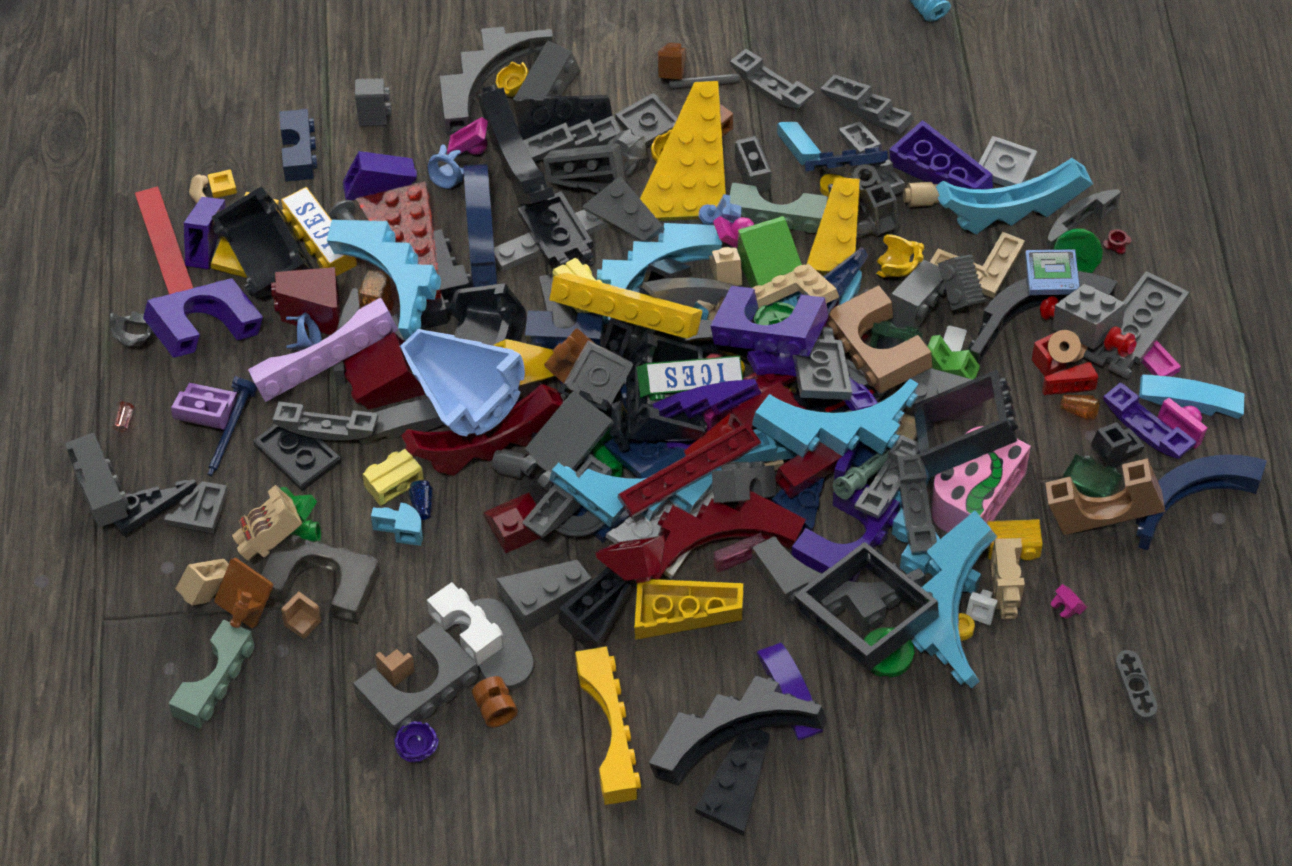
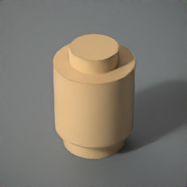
[903,182,940,207]

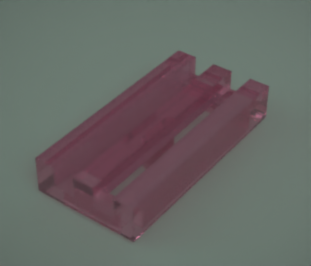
[713,533,765,573]

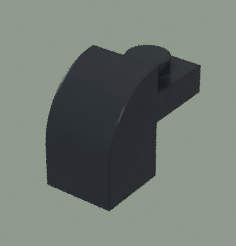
[1091,422,1145,468]

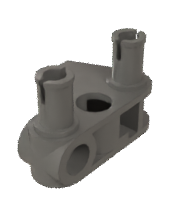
[828,164,899,239]

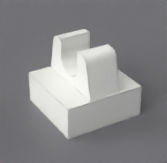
[966,589,998,625]

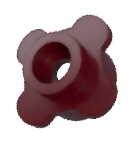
[1103,229,1131,254]

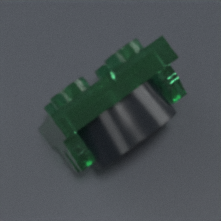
[870,321,924,349]

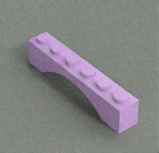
[248,298,398,402]

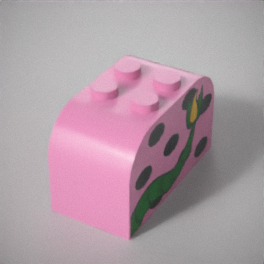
[931,426,1031,533]

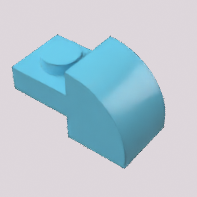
[371,503,423,546]

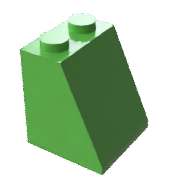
[737,216,802,288]

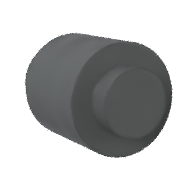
[492,449,528,479]

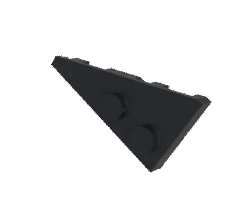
[111,479,197,536]

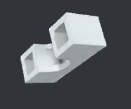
[427,582,503,665]

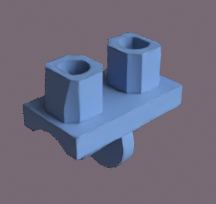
[698,194,741,225]

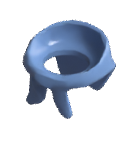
[428,145,464,189]
[286,313,322,351]

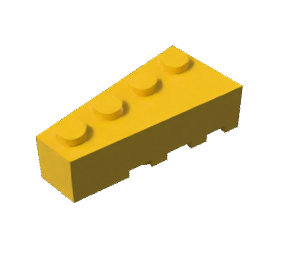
[806,177,860,277]
[634,579,743,640]

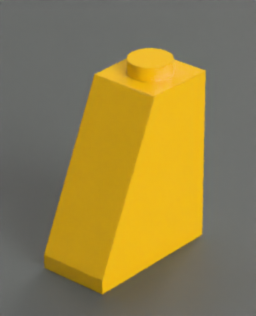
[493,339,555,387]

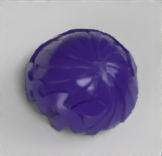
[395,721,439,763]

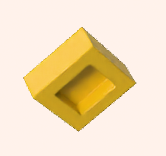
[208,170,237,198]

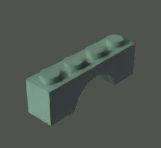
[730,183,828,233]
[169,620,255,729]

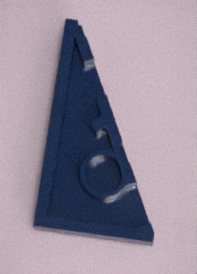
[796,247,868,314]
[772,478,824,531]

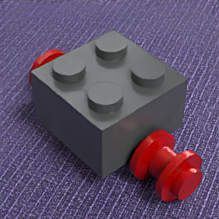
[1040,284,1137,357]

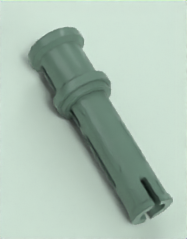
[833,449,889,499]

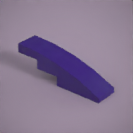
[653,379,761,419]

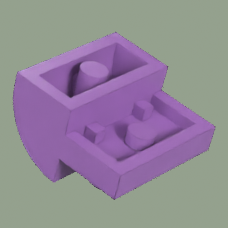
[171,383,237,430]

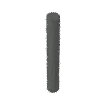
[669,73,740,89]

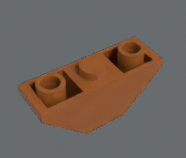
[658,43,686,79]

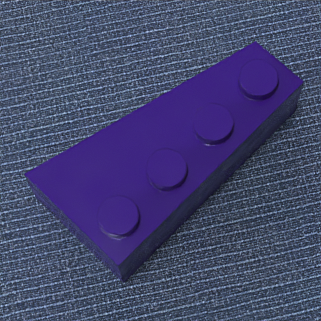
[889,120,993,190]

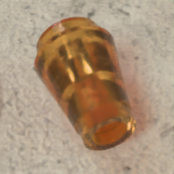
[1060,394,1100,420]

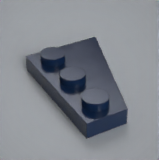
[604,438,686,479]

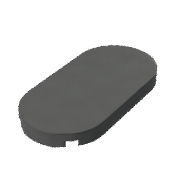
[460,598,534,690]

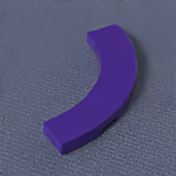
[747,350,878,411]

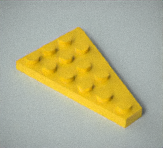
[640,81,726,221]

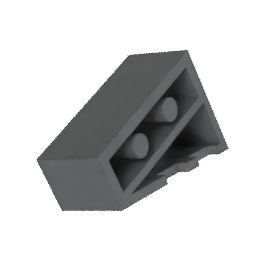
[543,144,626,193]
[881,260,946,339]
[65,433,129,528]

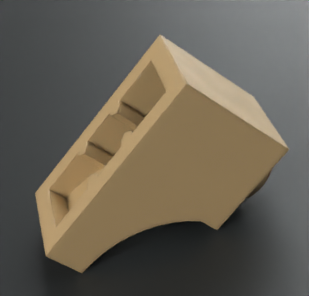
[709,247,742,286]
[176,559,229,605]

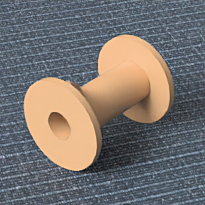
[1048,330,1088,363]

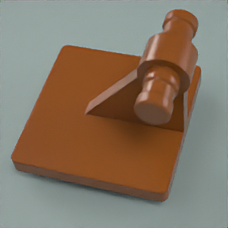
[544,328,594,394]
[214,558,273,628]

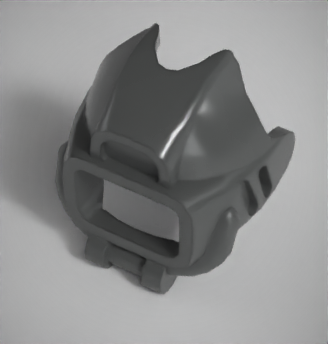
[608,129,650,176]
[109,311,154,347]

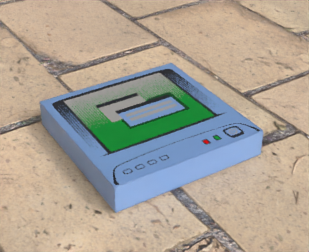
[1025,250,1079,295]

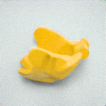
[876,235,924,277]

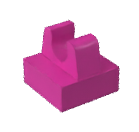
[1051,584,1087,619]

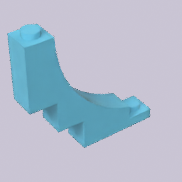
[549,462,722,527]

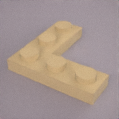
[930,232,1025,298]
[753,264,839,310]

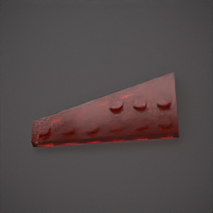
[356,181,442,301]

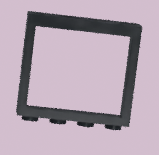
[913,369,1019,477]
[794,542,939,672]

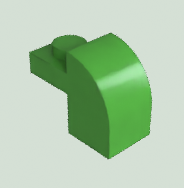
[927,335,980,380]

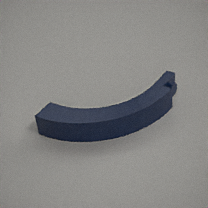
[463,164,497,288]
[1136,455,1267,550]

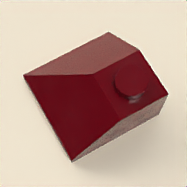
[483,492,552,554]
[595,535,665,583]

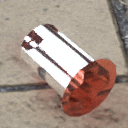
[112,401,136,432]

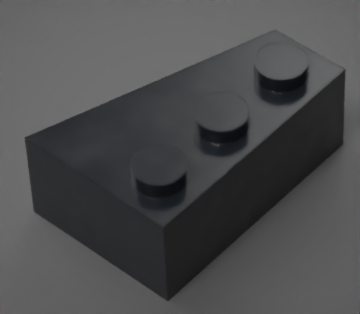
[558,567,634,650]

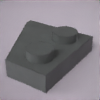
[164,481,228,534]

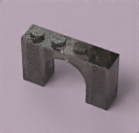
[261,534,380,624]

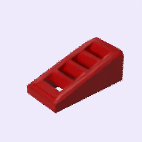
[1042,362,1098,395]

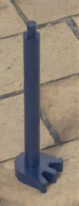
[207,376,258,476]

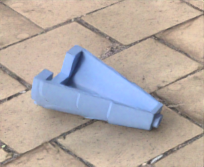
[400,329,525,436]

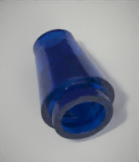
[408,480,433,520]

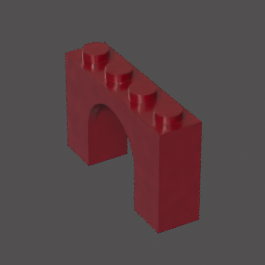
[728,381,843,499]

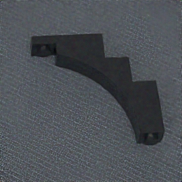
[477,85,555,204]
[601,258,691,360]

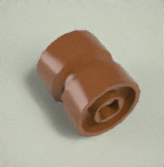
[472,676,518,727]

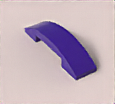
[1103,382,1196,459]
[757,643,823,741]

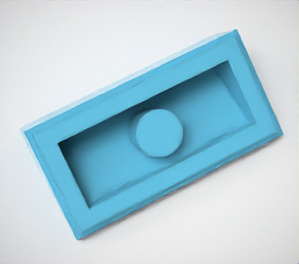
[777,122,821,165]

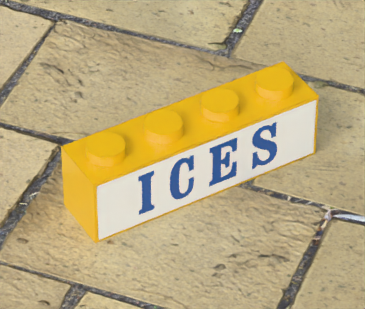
[281,187,357,276]

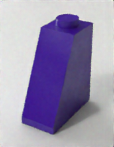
[343,151,417,201]
[184,197,225,269]

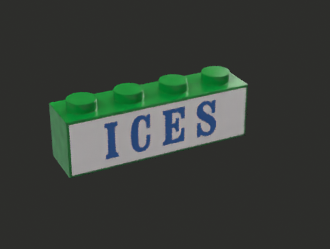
[637,356,743,401]

